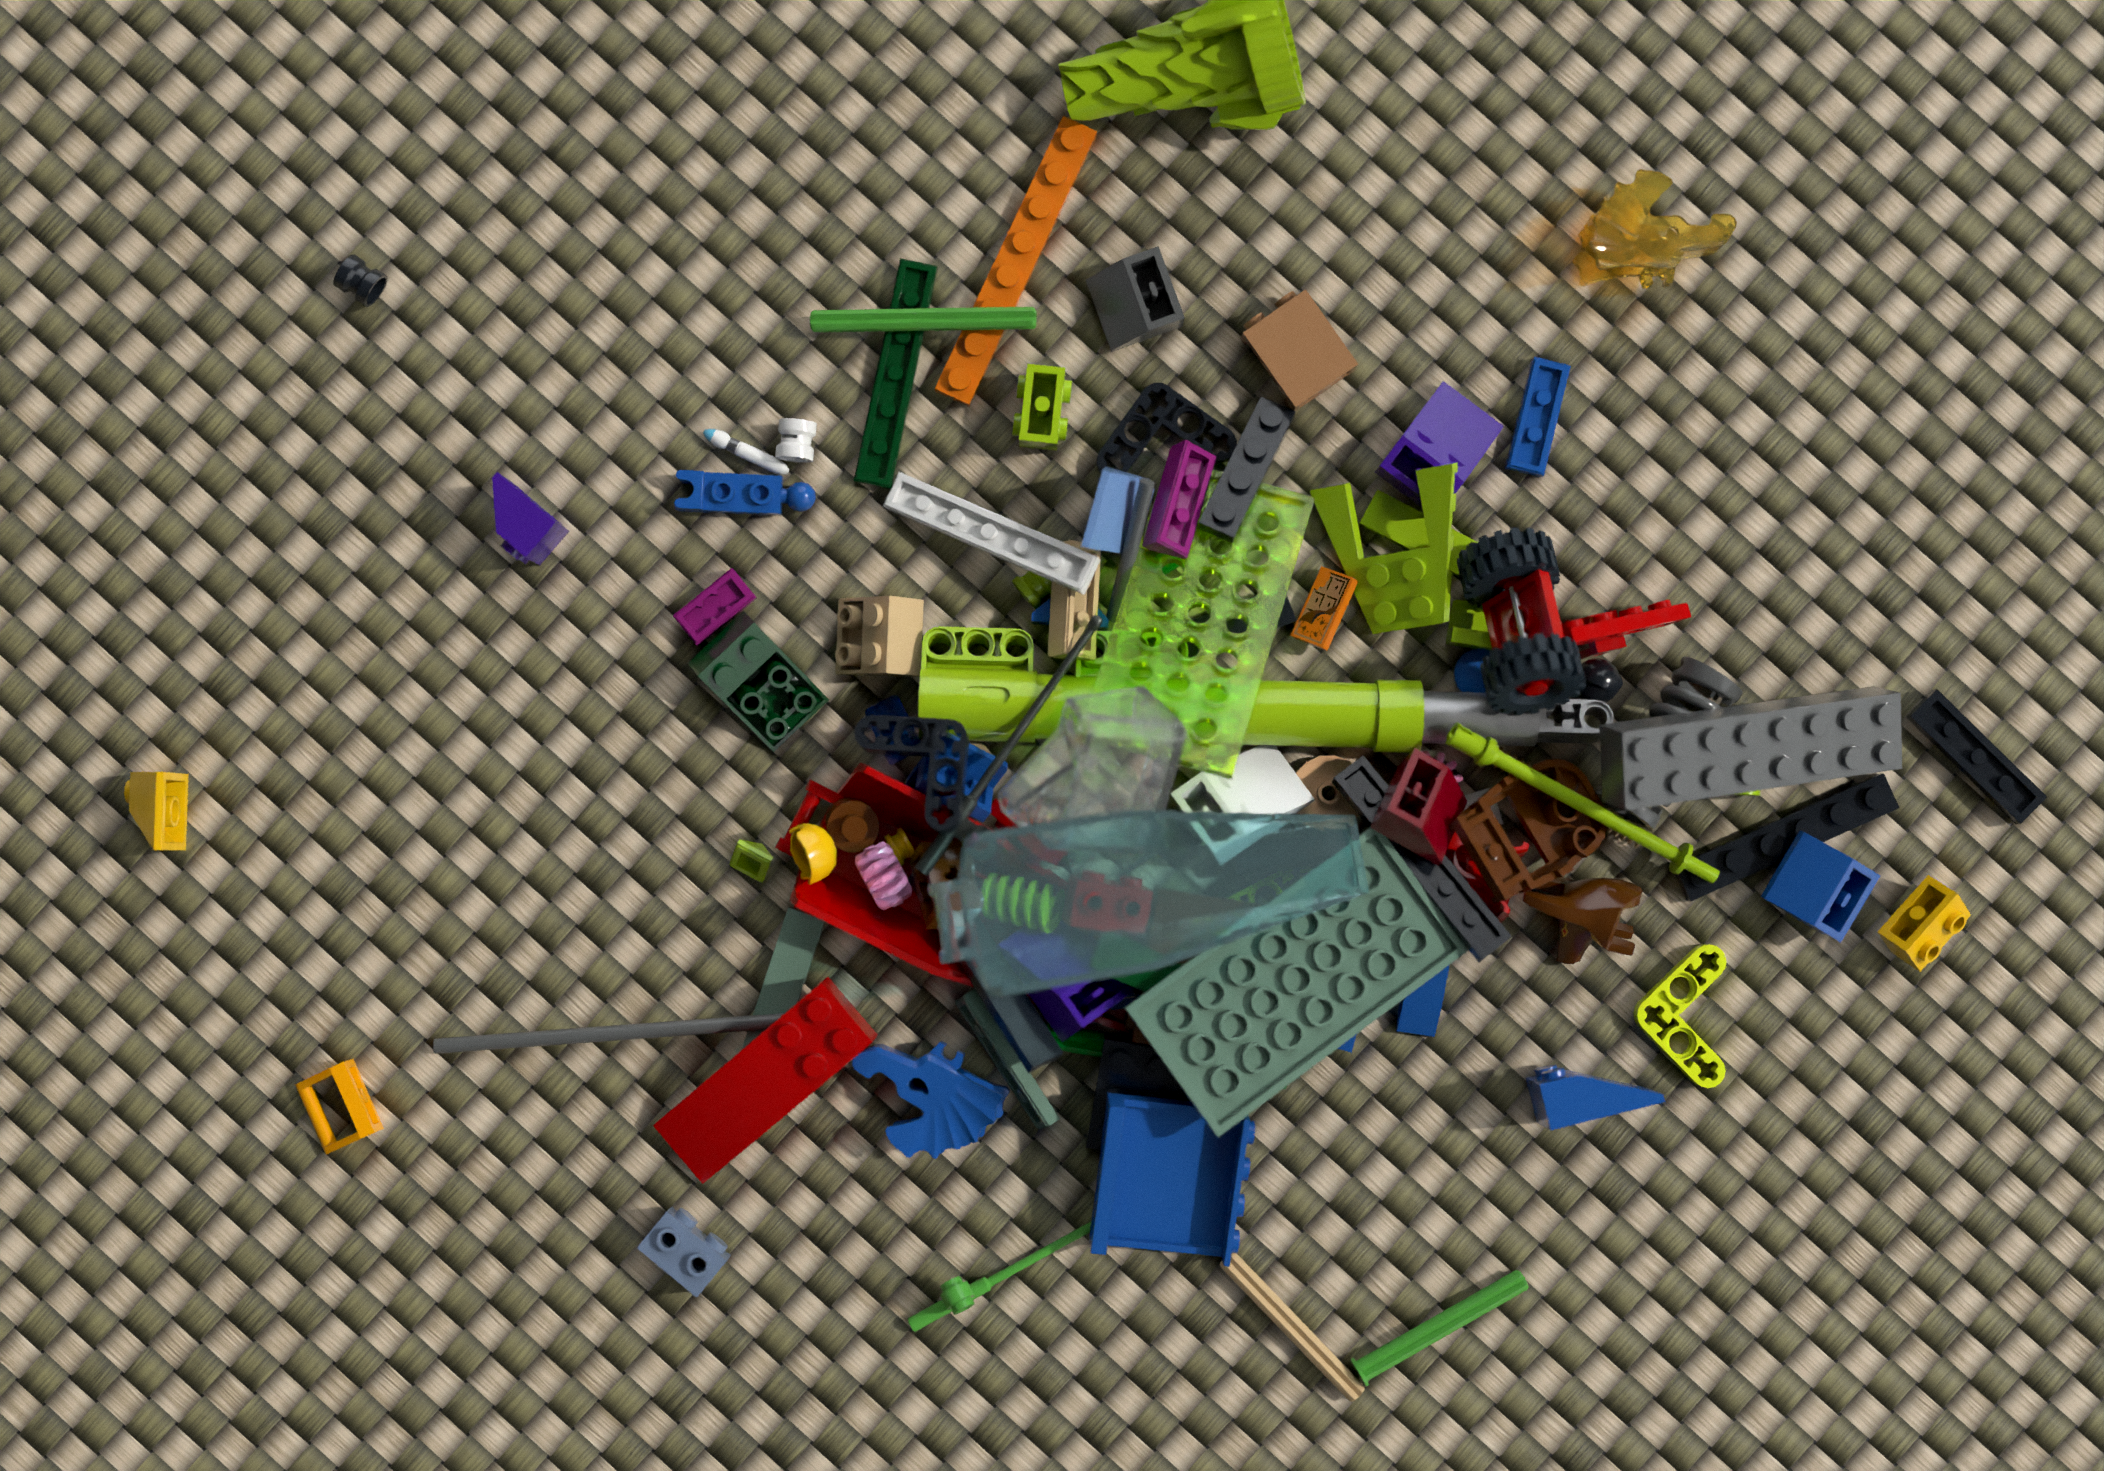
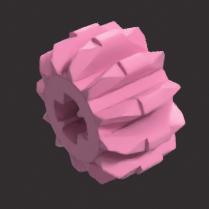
[855,842,912,910]

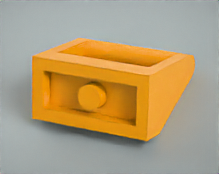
[295,1059,384,1155]

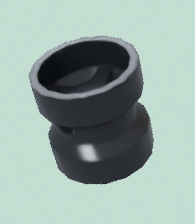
[333,254,388,307]

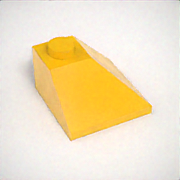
[124,772,189,850]

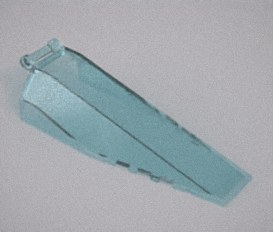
[928,810,1369,997]

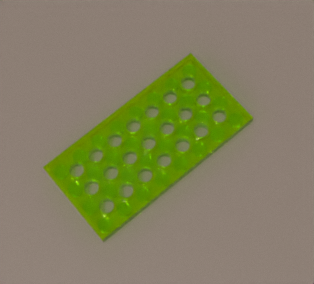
[1080,467,1315,780]

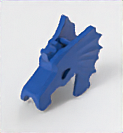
[852,1041,1010,1159]

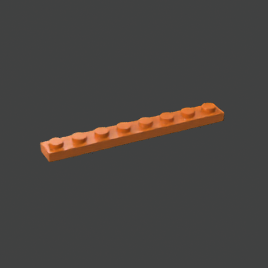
[935,116,1097,407]

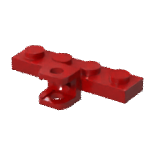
[1561,599,1691,660]

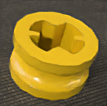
[884,828,915,866]

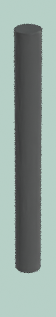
[1106,478,1155,623]

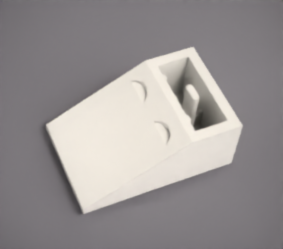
[1170,745,1315,866]

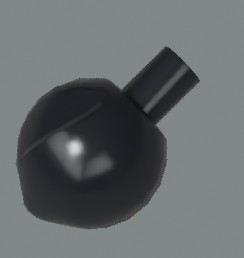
[1578,658,1623,703]

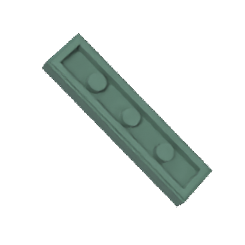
[955,989,1060,1129]

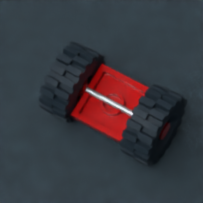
[1457,528,1586,715]

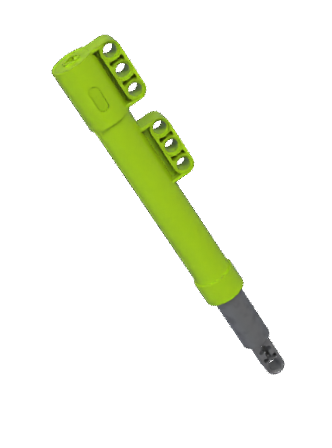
[918,626,1614,753]

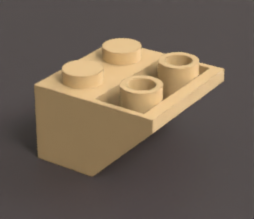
[835,595,924,677]

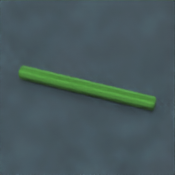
[810,307,1037,332]

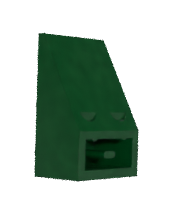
[688,610,829,752]

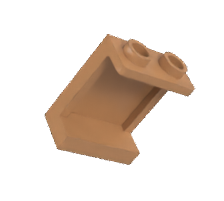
[1241,289,1358,411]

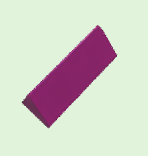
[1142,440,1216,559]

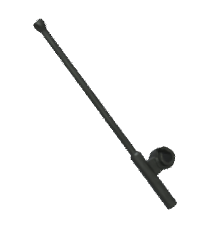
[915,615,1103,876]

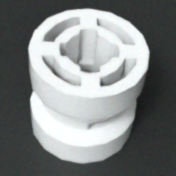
[775,418,817,463]

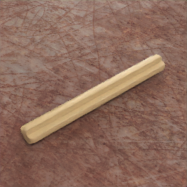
[1220,1253,1365,1402]

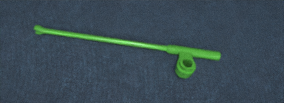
[907,1222,1091,1332]

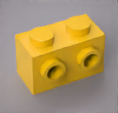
[1877,875,1971,972]

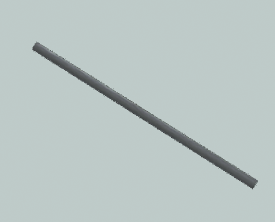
[433,1013,784,1054]

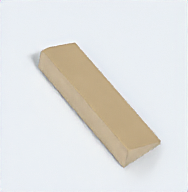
[1048,540,1101,660]

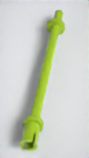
[1445,722,1720,884]

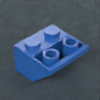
[1760,830,1880,942]

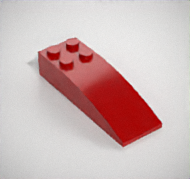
[653,977,878,1184]

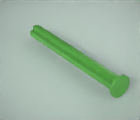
[1350,1270,1529,1387]

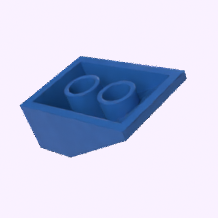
[1526,1064,1665,1130]

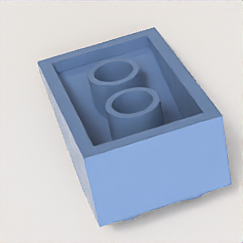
[1081,467,1155,553]

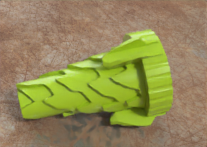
[1058,0,1306,130]

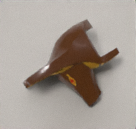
[1523,873,1642,964]

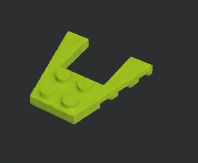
[1310,462,1458,634]

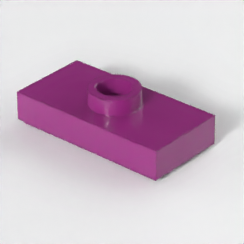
[673,568,757,646]

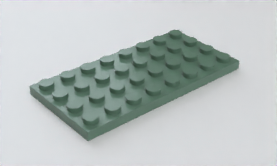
[1124,826,1468,1137]

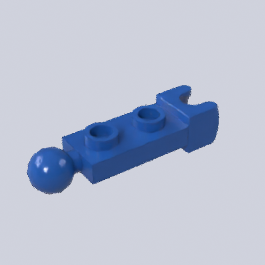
[674,470,816,516]

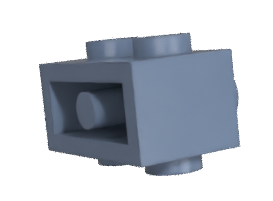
[637,1207,731,1298]

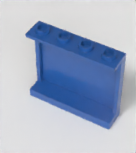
[1089,1093,1255,1267]

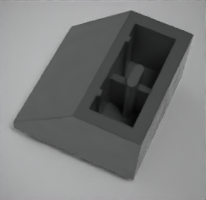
[1085,246,1185,352]

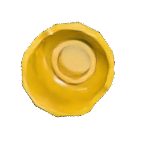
[789,823,837,885]

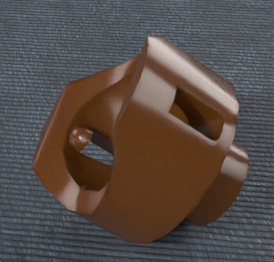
[825,798,879,852]

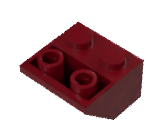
[1370,748,1468,866]

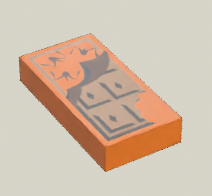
[1290,566,1358,651]

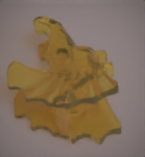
[1572,169,1737,288]

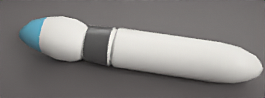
[703,429,789,475]

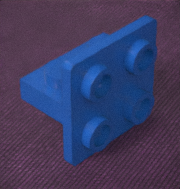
[905,733,1008,823]

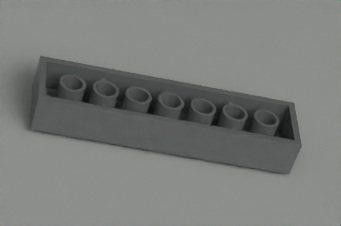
[1599,686,1902,810]

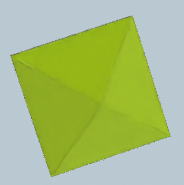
[729,839,773,882]

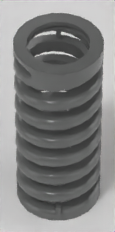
[1595,656,1743,831]

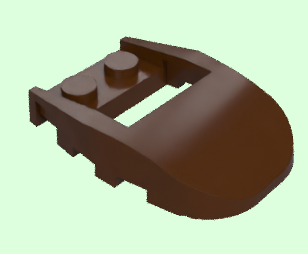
[1449,759,1607,903]

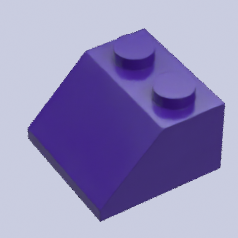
[492,472,569,566]

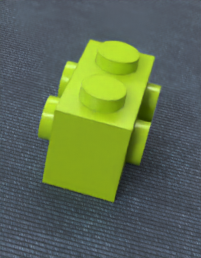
[1012,364,1072,451]

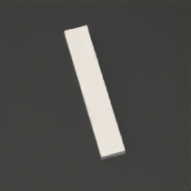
[883,472,1100,595]

